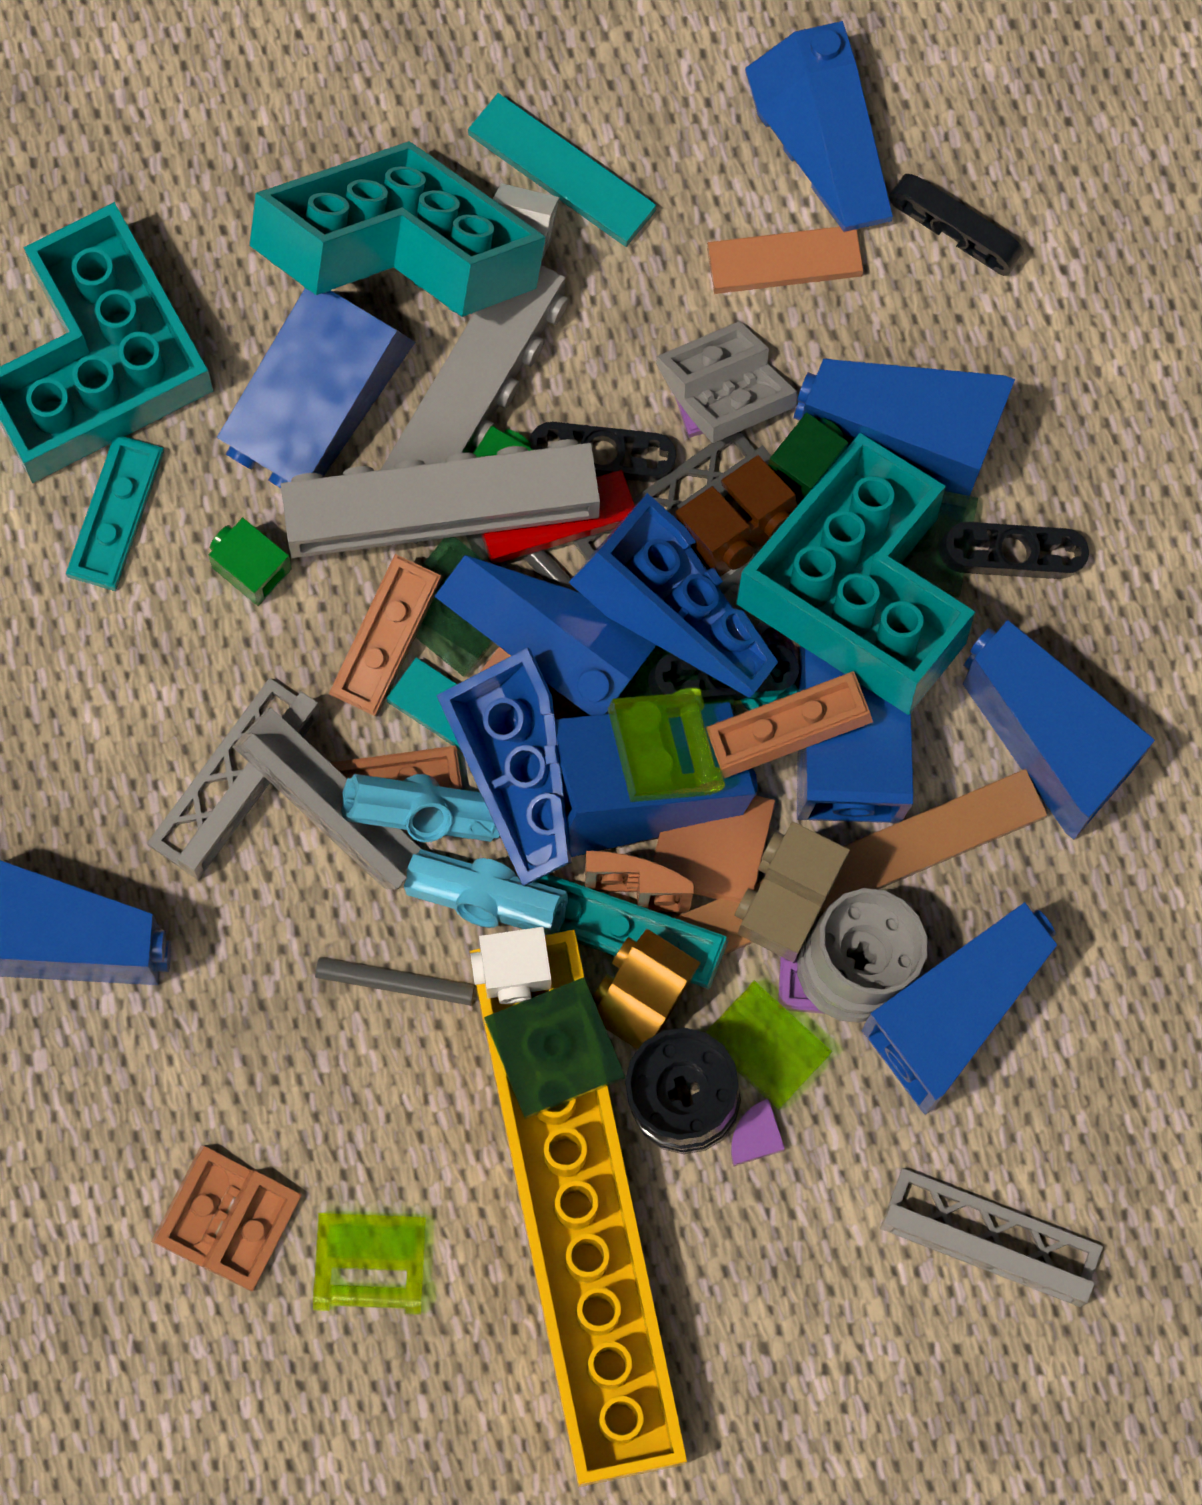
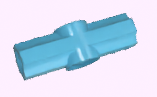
[341,774,500,842]
[404,849,568,935]

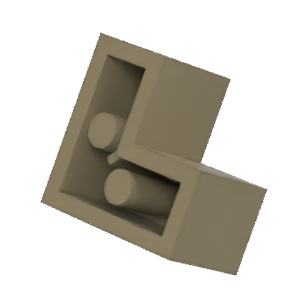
[734,821,850,963]

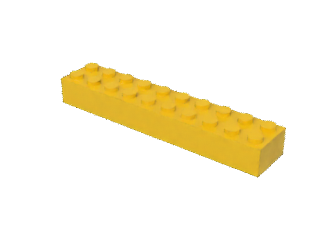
[470,930,687,1488]

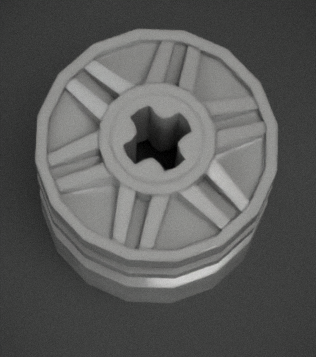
[797,888,927,1023]

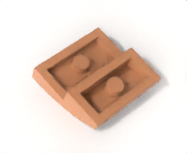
[653,796,775,903]
[585,851,694,913]
[151,1146,301,1292]

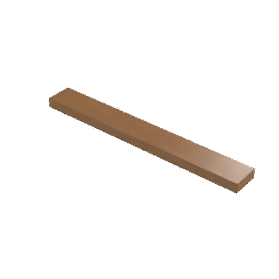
[675,769,1048,955]

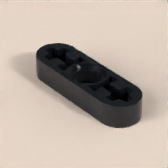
[889,174,1024,276]
[529,422,676,483]
[939,522,1089,579]
[648,645,799,705]

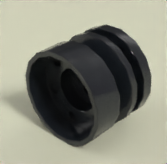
[625,1027,741,1154]

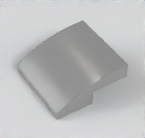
[656,321,797,443]

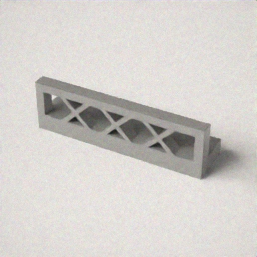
[147,678,321,880]
[232,708,421,889]
[880,1168,1103,1307]

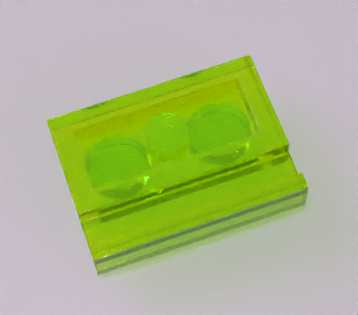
[706,980,833,1111]

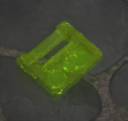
[608,688,725,802]
[313,1213,426,1315]

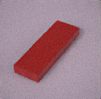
[481,470,635,564]

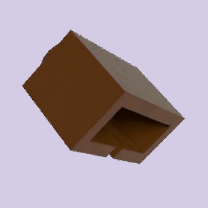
[675,455,797,577]

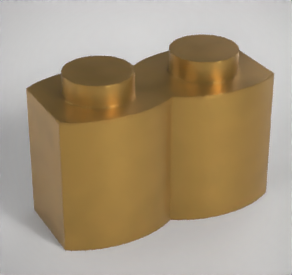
[591,929,701,1049]

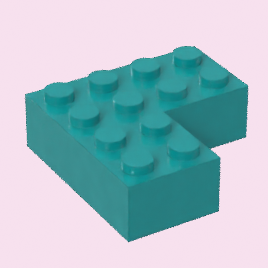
[249,141,546,317]
[0,202,214,483]
[737,433,976,715]

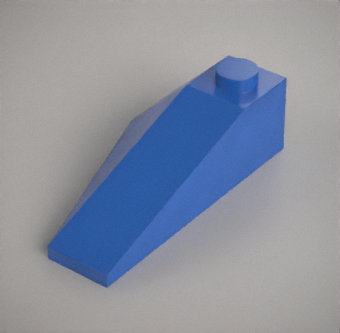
[745,21,893,232]
[568,493,778,698]
[434,555,656,716]
[436,648,572,886]

